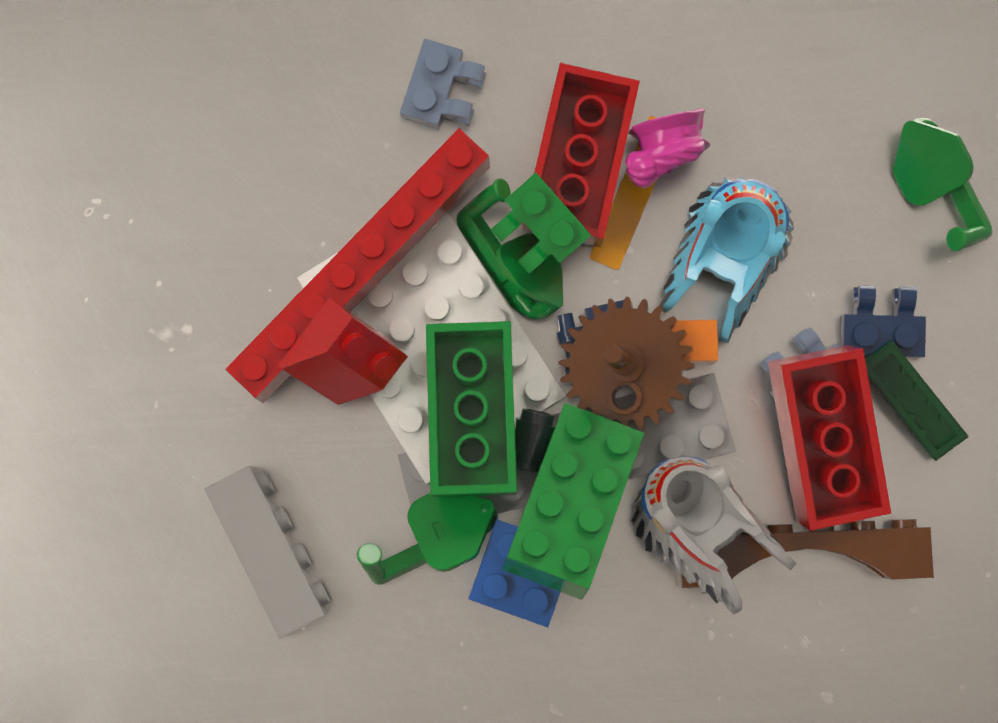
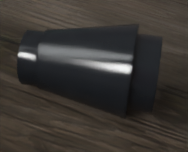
[515,408,555,472]

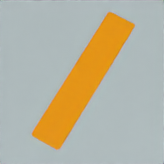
[590,116,657,270]

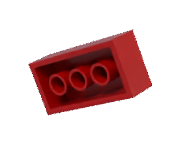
[522,63,640,248]
[768,345,892,531]

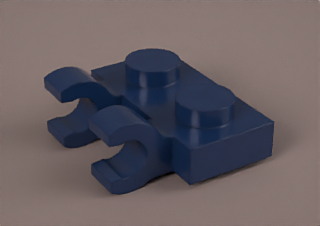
[840,285,926,358]

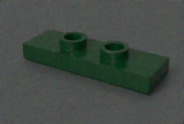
[865,339,969,461]

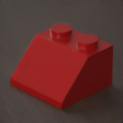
[278,297,408,405]

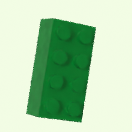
[426,321,517,498]
[502,403,644,600]

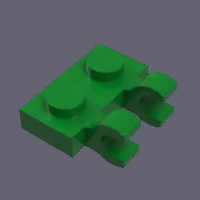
[490,172,591,274]

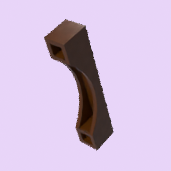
[677,519,934,588]

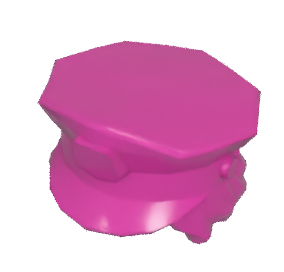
[625,108,711,188]

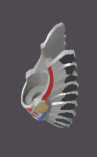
[631,456,797,614]

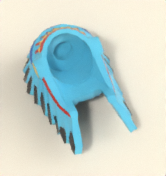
[659,177,794,343]

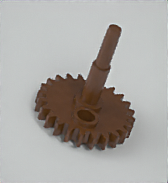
[558,297,695,431]

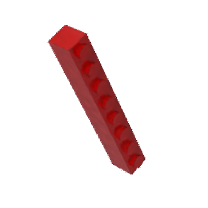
[225,128,490,403]

